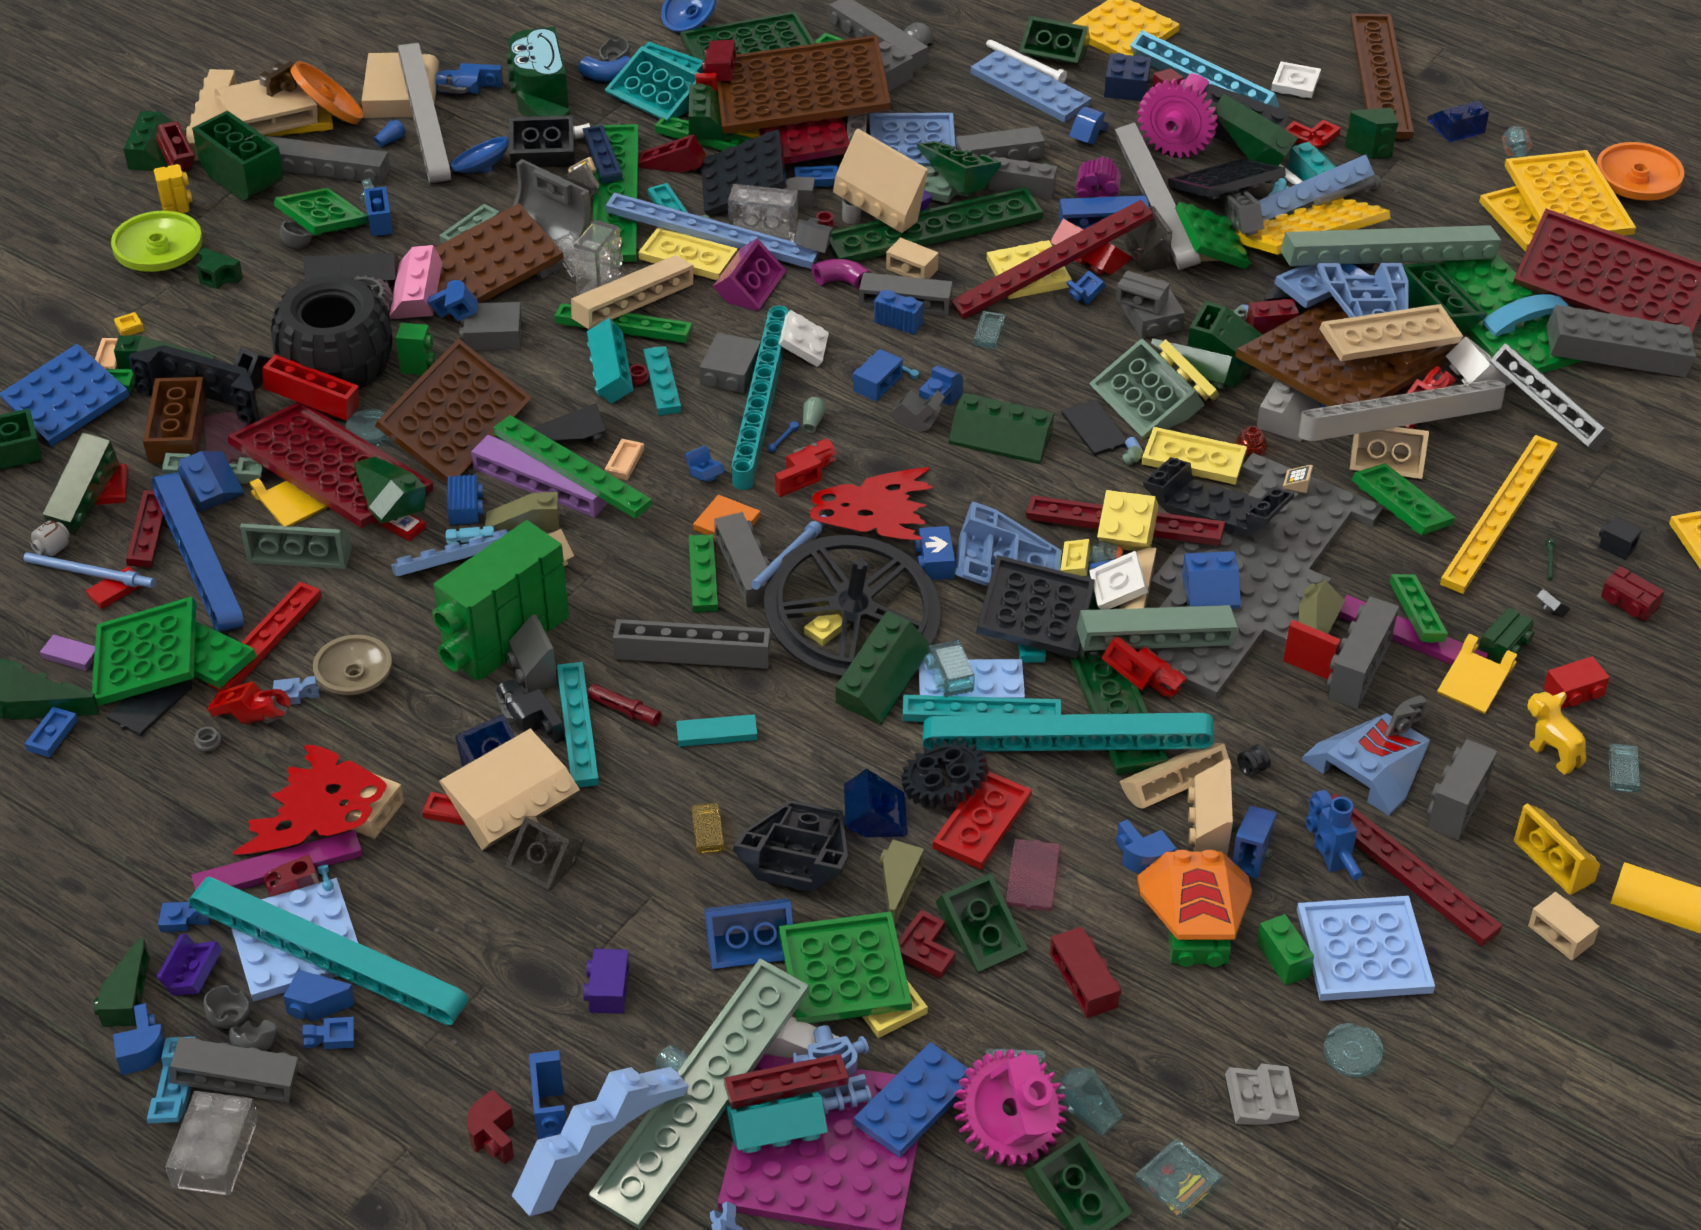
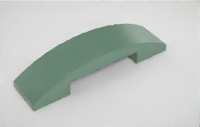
[162,453,263,485]

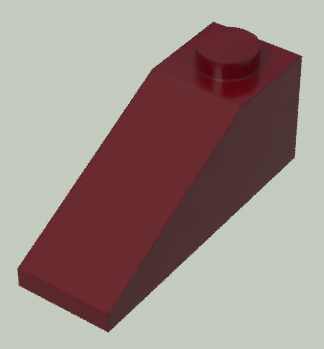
[638,134,706,173]

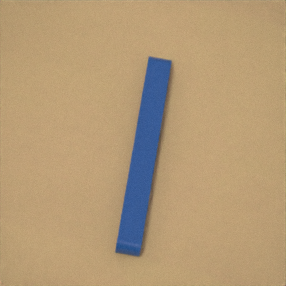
[152,472,244,632]

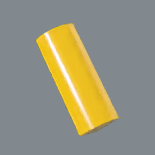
[1611,862,1701,934]

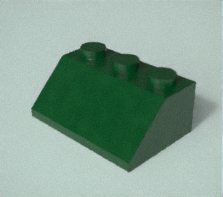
[1019,16,1090,64]
[689,83,731,140]
[123,111,186,171]

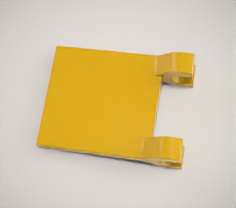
[250,478,327,527]
[1437,634,1517,714]

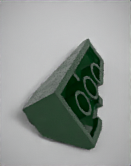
[1213,94,1297,166]
[917,141,1001,195]
[114,335,215,369]
[1151,339,1252,390]
[354,456,425,524]
[0,659,99,720]

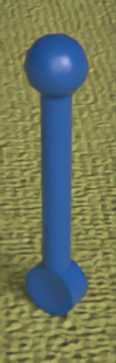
[767,421,799,453]

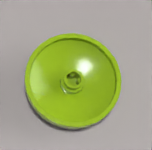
[111,211,203,272]

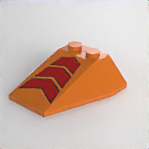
[1137,850,1252,940]

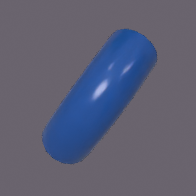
[578,56,631,82]

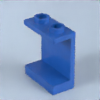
[529,1050,566,1139]

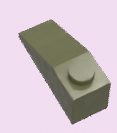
[485,492,560,532]
[1299,580,1345,634]
[880,840,924,926]

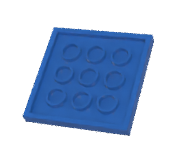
[0,344,130,447]

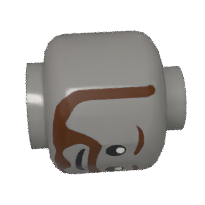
[31,520,70,557]

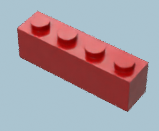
[263,354,359,421]

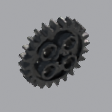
[901,740,989,809]

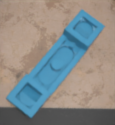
[1483,294,1568,337]
[147,1036,196,1123]

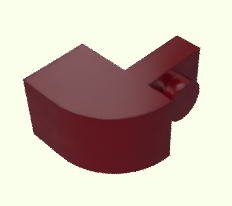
[467,1089,514,1164]

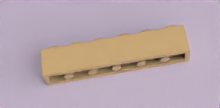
[186,69,237,160]
[571,255,693,329]

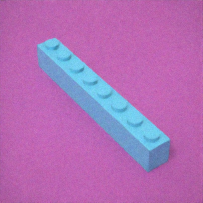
[1130,30,1279,108]

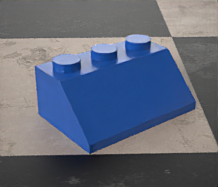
[704,898,793,969]

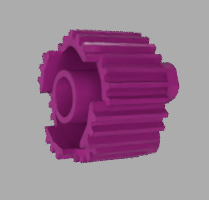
[1076,156,1121,198]

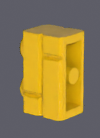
[154,164,193,213]

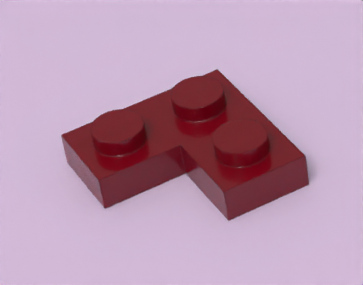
[898,910,956,979]

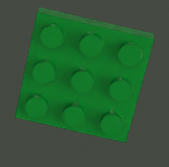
[274,188,368,235]
[1175,202,1250,269]

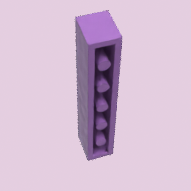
[471,435,608,518]

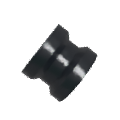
[1237,744,1271,777]

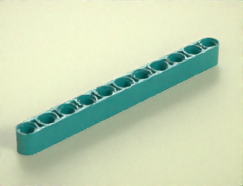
[732,305,789,490]
[922,713,1215,751]
[188,877,469,1025]

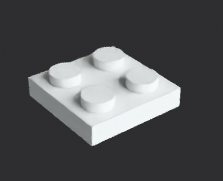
[1271,62,1321,98]
[779,310,829,367]
[1089,551,1148,610]

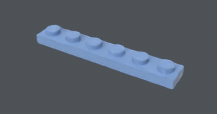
[1259,155,1374,220]
[391,526,539,576]

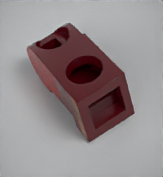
[264,854,320,897]

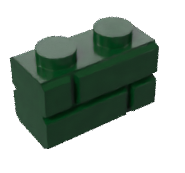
[1478,608,1534,664]

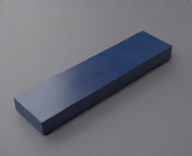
[582,125,623,183]

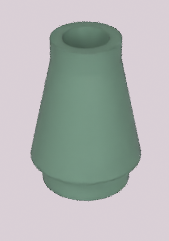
[802,397,826,433]

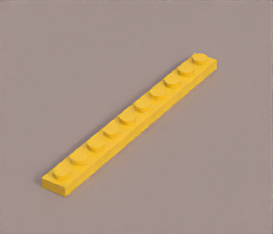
[1440,435,1558,594]

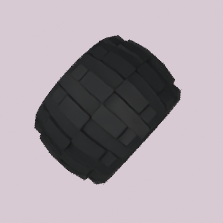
[271,276,393,389]

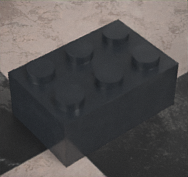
[509,115,576,168]

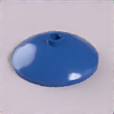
[661,0,716,33]
[450,136,509,174]

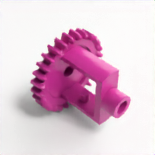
[1137,73,1218,158]
[953,1049,1068,1166]

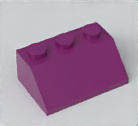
[713,238,787,311]

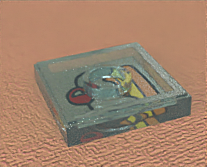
[1135,1138,1222,1218]

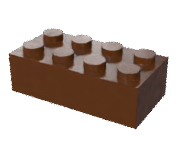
[143,377,208,463]

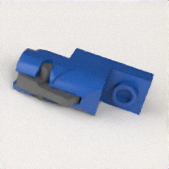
[436,63,503,94]

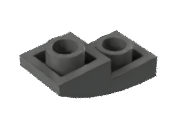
[1385,695,1428,737]

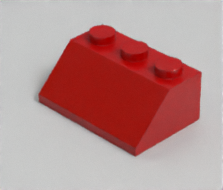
[1050,219,1132,275]

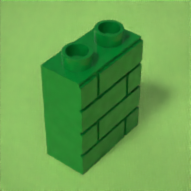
[432,520,569,681]

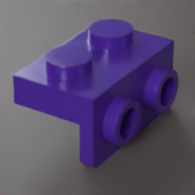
[157,934,223,996]

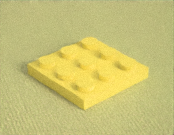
[986,240,1072,299]
[1159,339,1219,401]

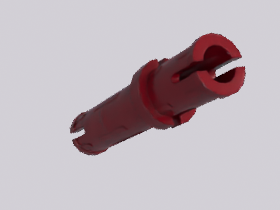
[587,684,662,727]

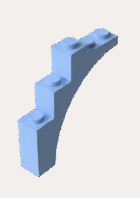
[512,1067,689,1216]

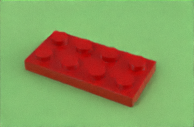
[932,772,1032,870]

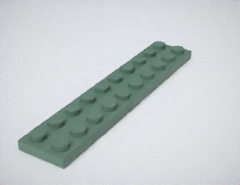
[589,958,810,1230]

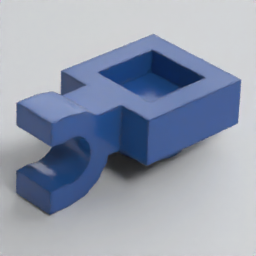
[158,902,211,932]
[303,1017,354,1049]

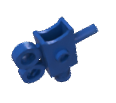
[1305,790,1363,880]

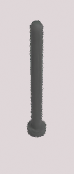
[1313,174,1381,206]

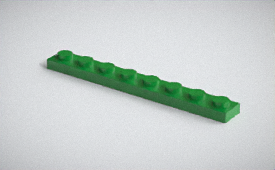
[493,415,652,519]

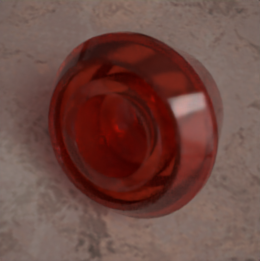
[1235,426,1268,456]

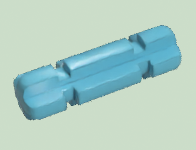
[446,526,494,544]

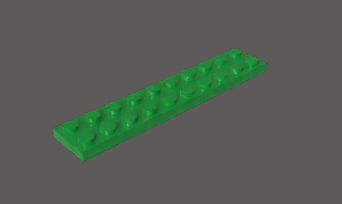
[592,124,639,263]

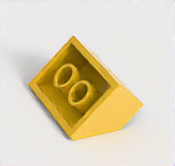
[1514,803,1600,896]

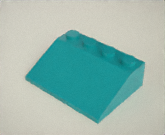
[605,46,699,122]

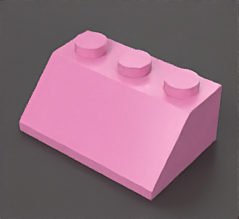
[389,245,442,319]

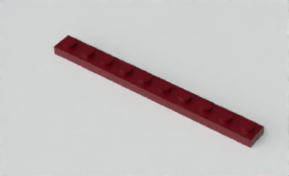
[951,200,1153,320]

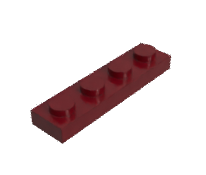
[126,490,165,568]
[724,1053,849,1109]

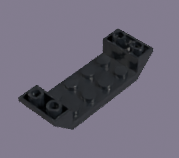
[129,345,260,425]
[1143,457,1294,537]

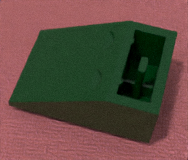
[1187,301,1263,367]

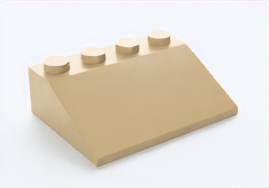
[833,129,928,233]
[439,729,580,851]

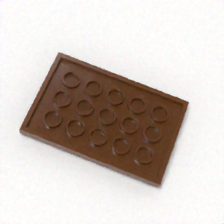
[435,203,564,321]
[375,338,532,485]

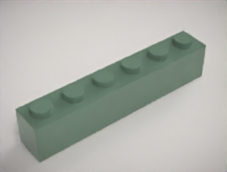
[1076,605,1238,651]

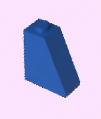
[1233,806,1277,879]

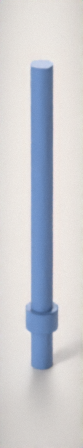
[751,515,827,590]
[24,552,156,588]

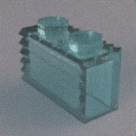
[925,639,975,698]

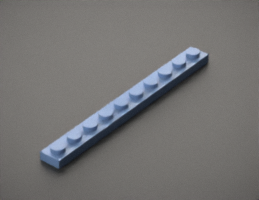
[606,193,820,269]

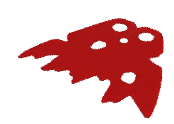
[810,467,933,540]
[233,745,387,855]

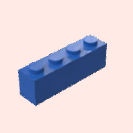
[1059,196,1149,230]

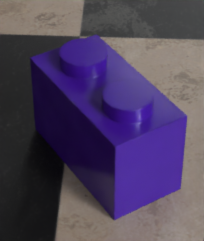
[583,949,630,1014]

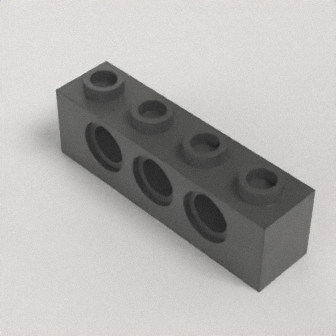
[1222,188,1264,235]

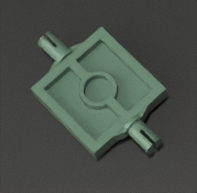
[924,166,970,203]

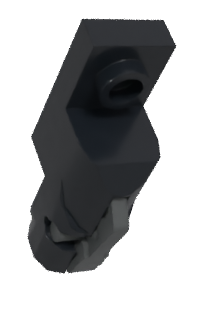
[496,680,565,744]

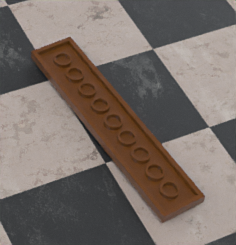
[1350,13,1414,140]

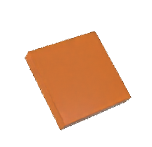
[693,495,760,539]

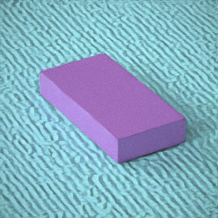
[40,635,95,671]

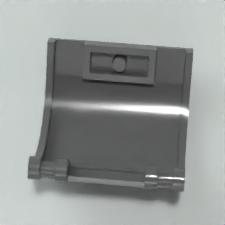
[513,159,591,278]

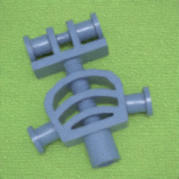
[793,1026,872,1114]

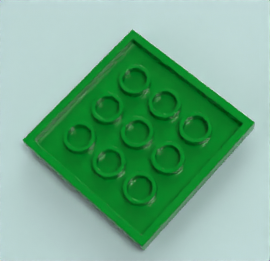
[92,596,197,706]
[779,912,912,1024]

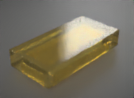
[691,803,724,853]

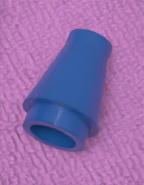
[374,119,406,148]

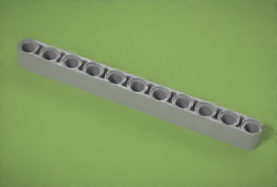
[1114,122,1201,271]
[1298,380,1506,441]

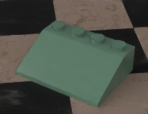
[1089,339,1204,439]

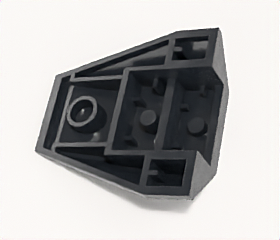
[733,800,848,892]

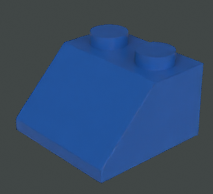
[178,451,244,513]
[1182,551,1241,609]

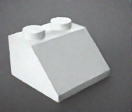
[1446,337,1513,385]

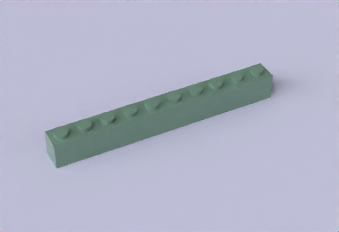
[1281,225,1501,266]

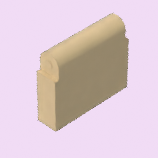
[362,53,439,118]
[214,79,318,135]

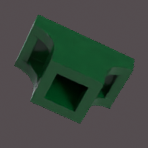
[196,247,243,290]

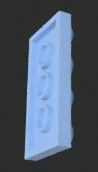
[919,659,1025,698]

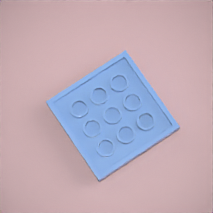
[232,878,358,1002]
[1297,896,1435,1001]

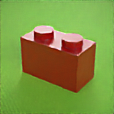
[1543,656,1610,709]

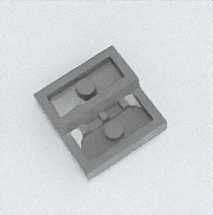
[1225,1063,1299,1125]

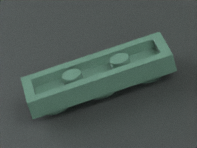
[439,204,500,243]

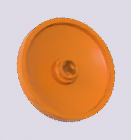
[291,61,364,124]
[1596,142,1684,200]

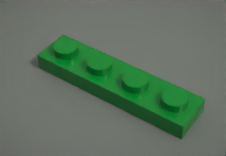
[689,534,718,613]
[1389,574,1448,643]

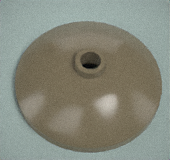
[313,635,392,695]

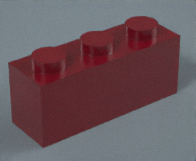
[1049,926,1122,1018]

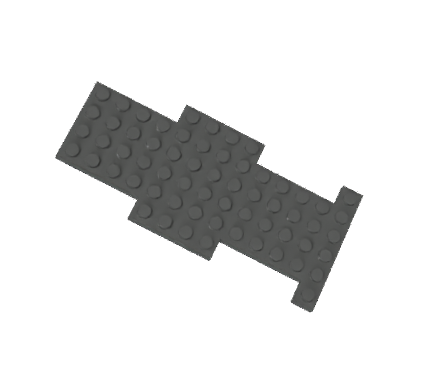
[1135,453,1384,699]

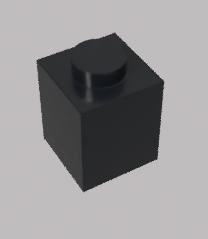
[1599,516,1642,560]

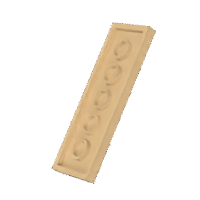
[1319,304,1463,361]

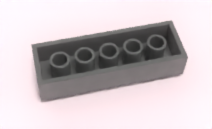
[1546,305,1696,378]

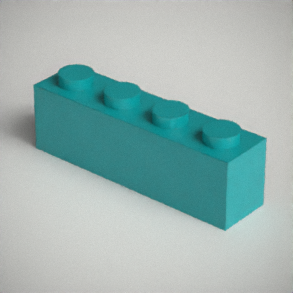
[587,318,634,404]

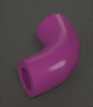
[811,259,871,290]

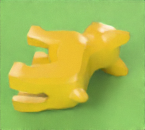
[1527,692,1586,775]

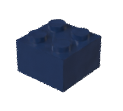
[1104,53,1151,101]

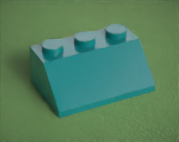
[1288,142,1354,186]
[726,1091,828,1153]

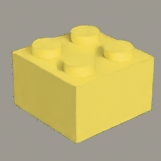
[1097,490,1159,551]

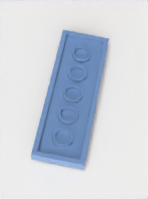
[970,50,1091,123]

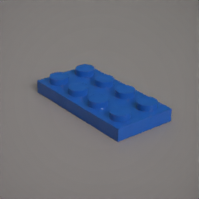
[854,1042,968,1158]

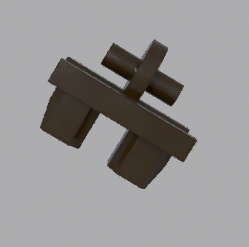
[259,61,297,97]

